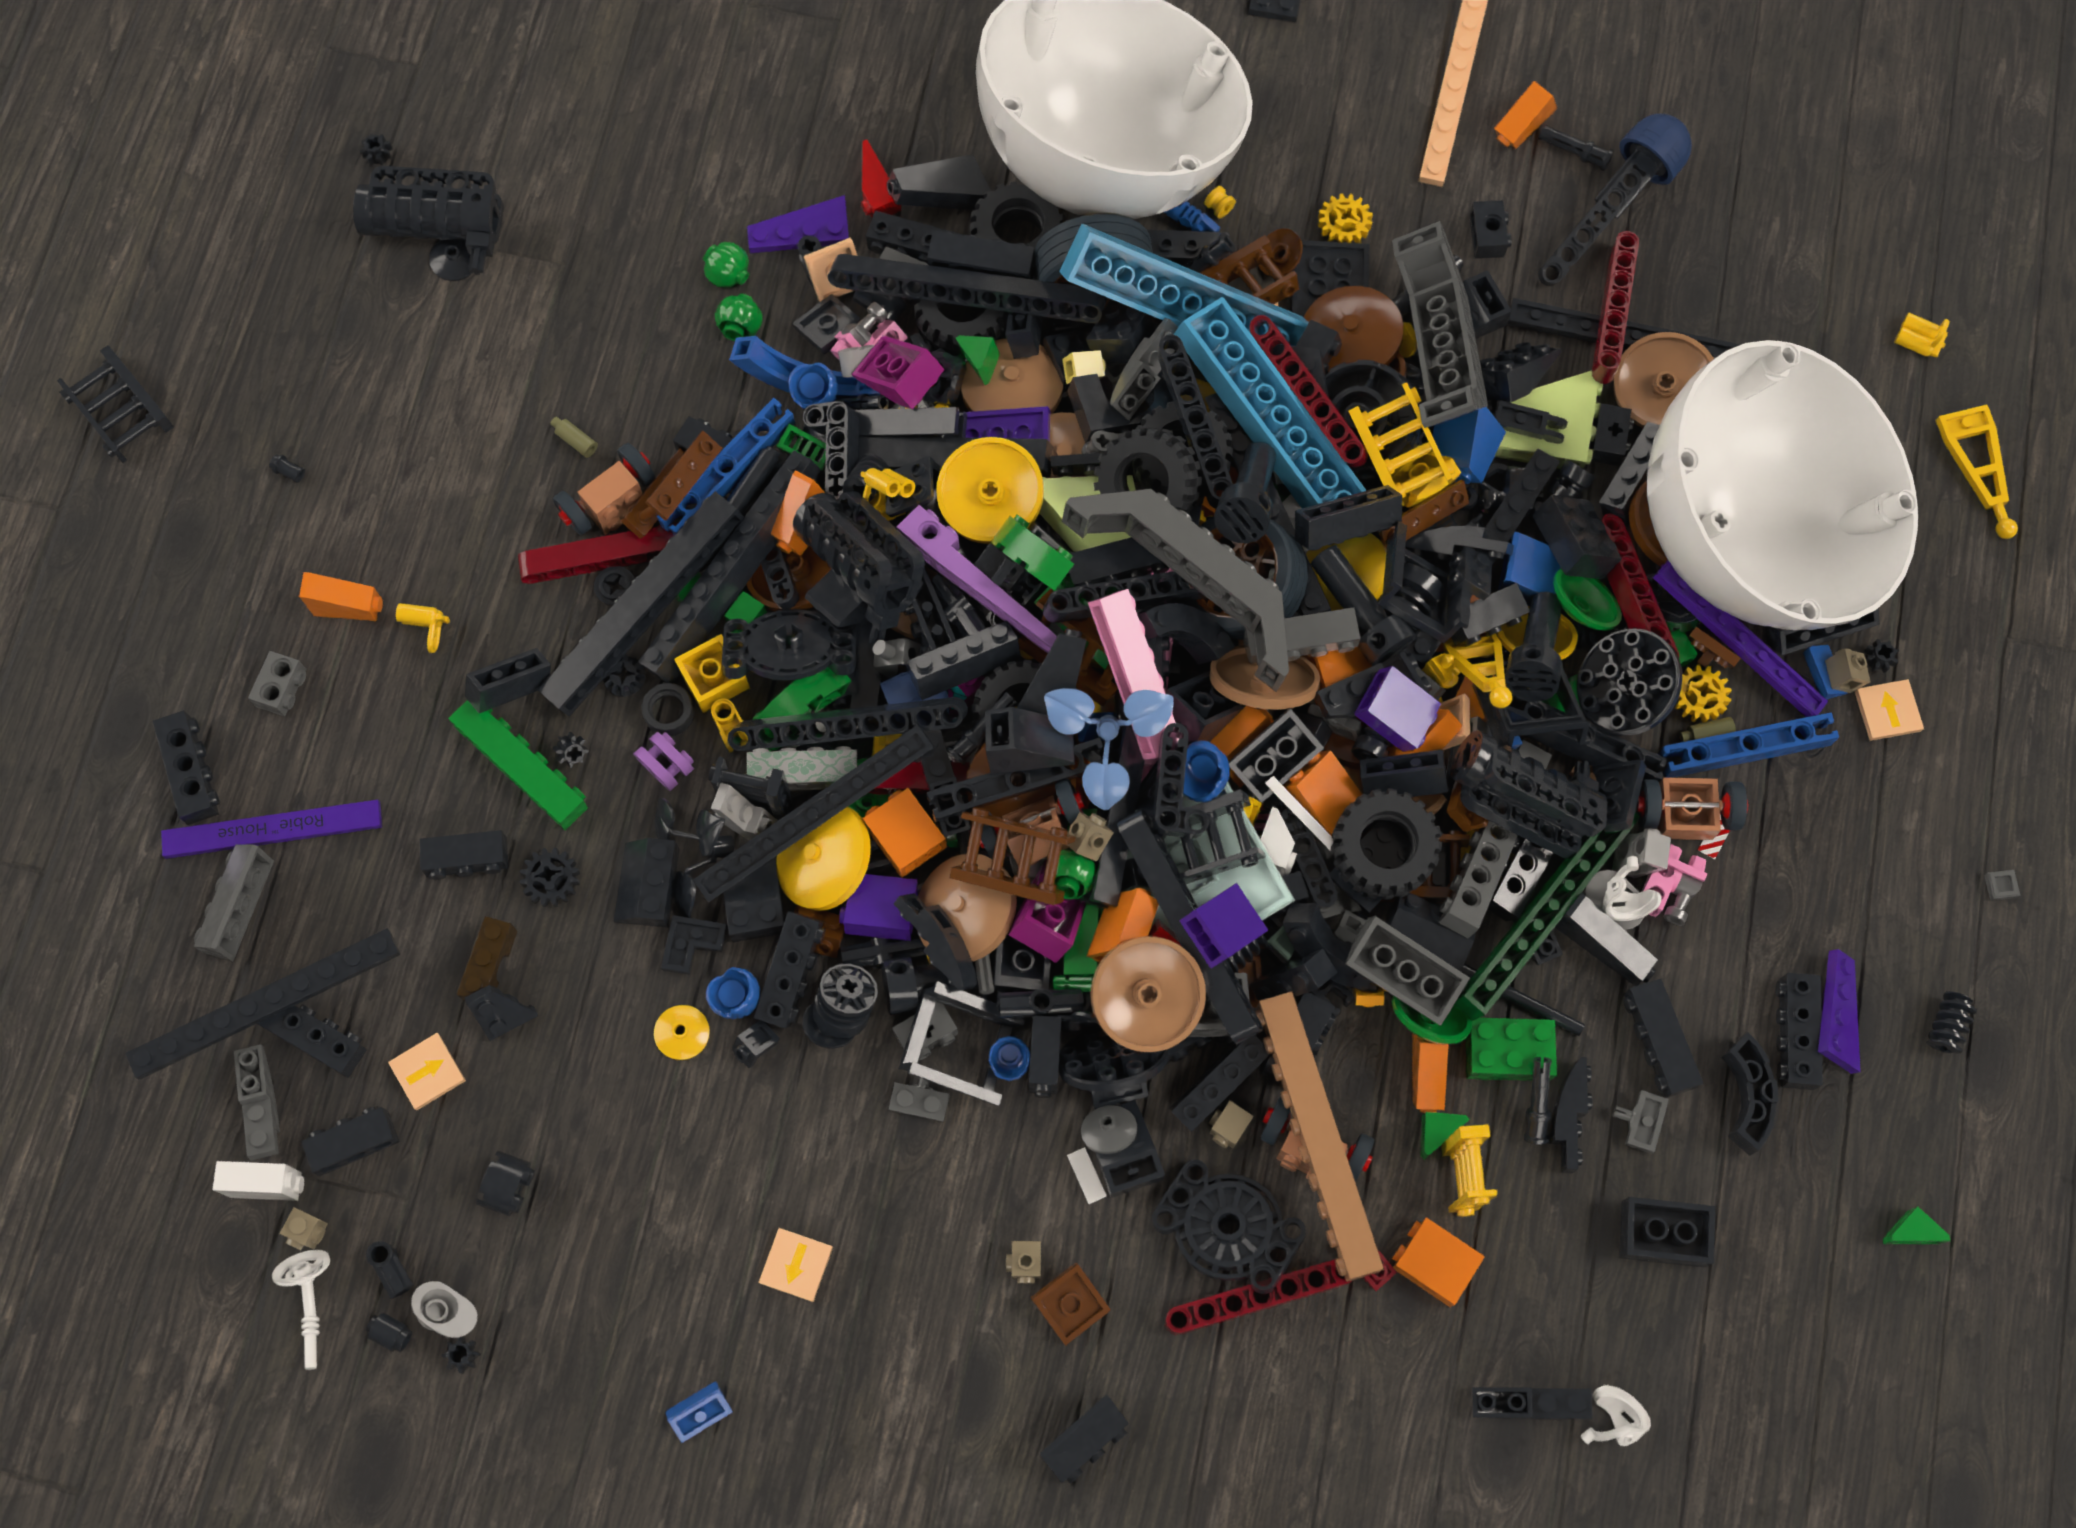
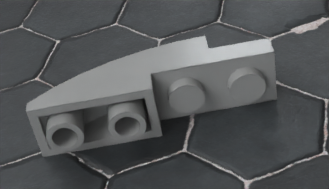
[711,783,778,840]

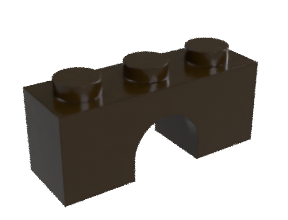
[457,916,518,1002]

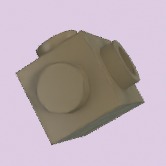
[1825,649,1871,693]
[1067,813,1113,861]
[1209,1101,1254,1149]
[280,1208,328,1250]
[1006,1241,1041,1284]

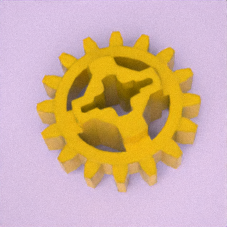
[1318,193,1373,243]
[1675,665,1732,723]

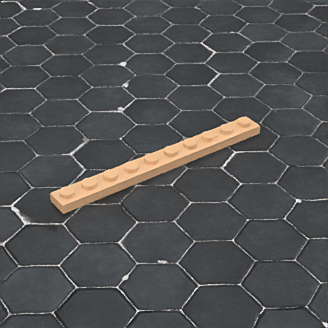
[1418,0,1488,187]

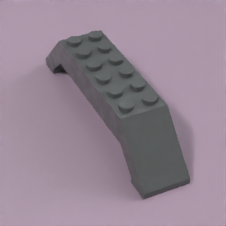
[1392,221,1488,428]
[1062,489,1289,692]

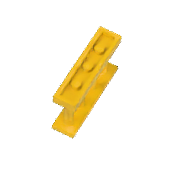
[1349,382,1455,506]
[1441,1125,1497,1217]

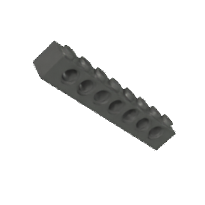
[1439,740,1552,939]

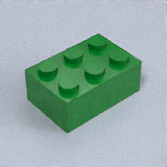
[1466,1018,1557,1082]

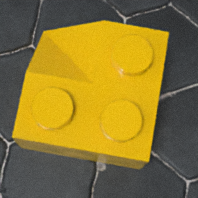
[674,634,750,713]

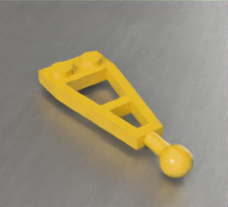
[1935,405,2018,539]
[1443,634,1512,708]

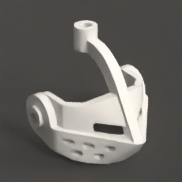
[1602,856,1661,921]
[1581,1385,1651,1446]

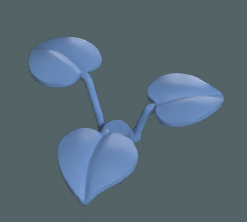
[1044,688,1174,810]

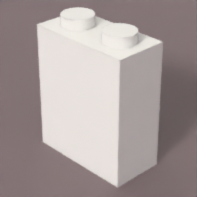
[213,1161,304,1201]

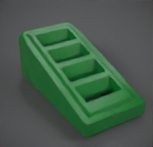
[777,424,826,472]

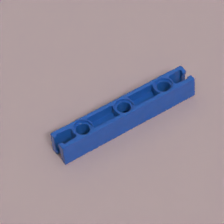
[657,398,795,536]
[1658,712,1839,778]

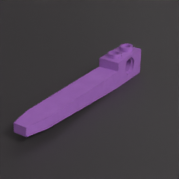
[897,505,1057,653]

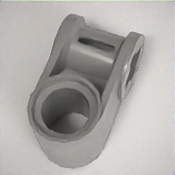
[838,345,874,377]

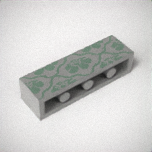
[747,746,857,790]

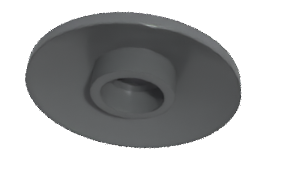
[1081,1105,1137,1154]

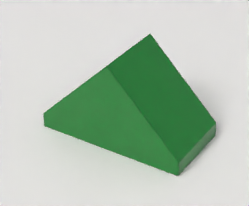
[956,335,1000,385]
[1420,1112,1470,1160]
[1883,1206,1950,1244]

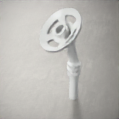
[272,1250,330,1370]

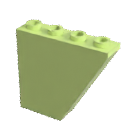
[1494,371,1603,469]
[1039,475,1136,552]

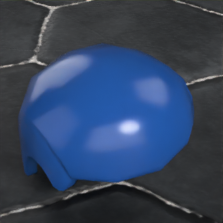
[989,1036,1031,1081]

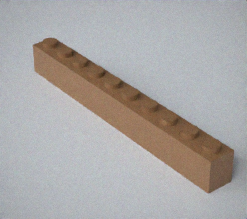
[1255,992,1383,1282]

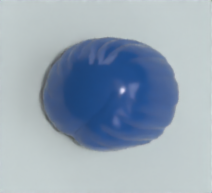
[788,363,838,409]
[1177,740,1230,803]
[706,967,760,1019]

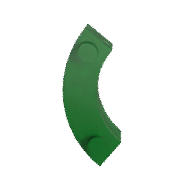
[991,514,1075,591]
[753,663,851,752]

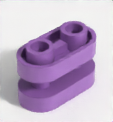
[633,732,694,791]

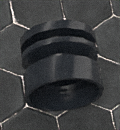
[1378,563,1445,633]
[812,964,878,1038]

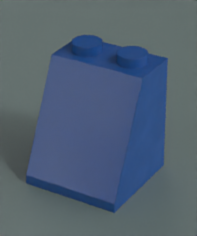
[1433,407,1506,484]
[1497,532,1561,606]

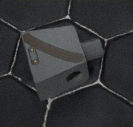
[873,638,922,679]

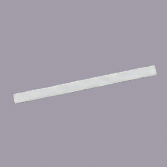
[1265,776,1333,851]

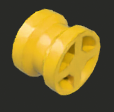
[1204,186,1236,218]

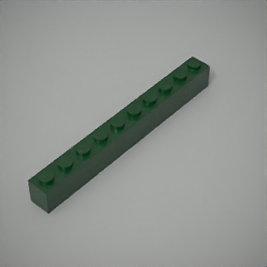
[1454,812,1641,1021]

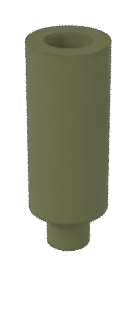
[550,417,598,458]
[1679,717,1736,742]

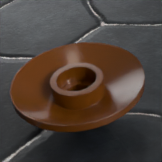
[1259,228,1303,277]

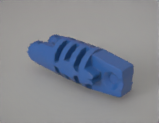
[1164,201,1220,232]

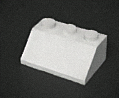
[1261,807,1297,876]

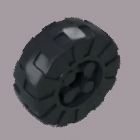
[1318,360,1422,482]

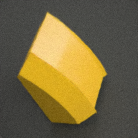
[1391,445,1461,508]

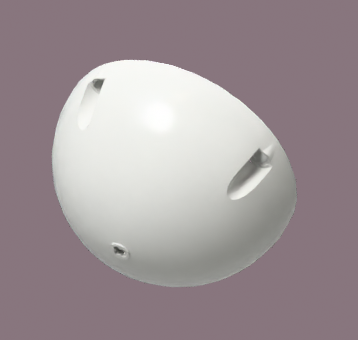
[976,0,1252,219]
[1647,340,1918,630]

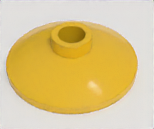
[654,1005,710,1060]

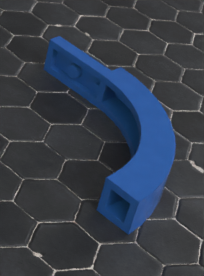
[729,336,880,399]

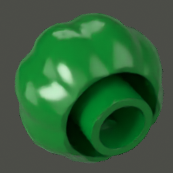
[703,242,750,288]
[715,294,763,341]
[1045,849,1097,900]

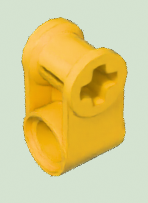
[711,699,748,753]

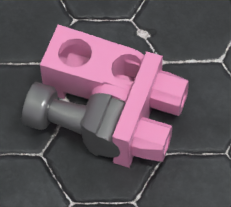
[831,302,908,359]
[1641,844,1707,926]

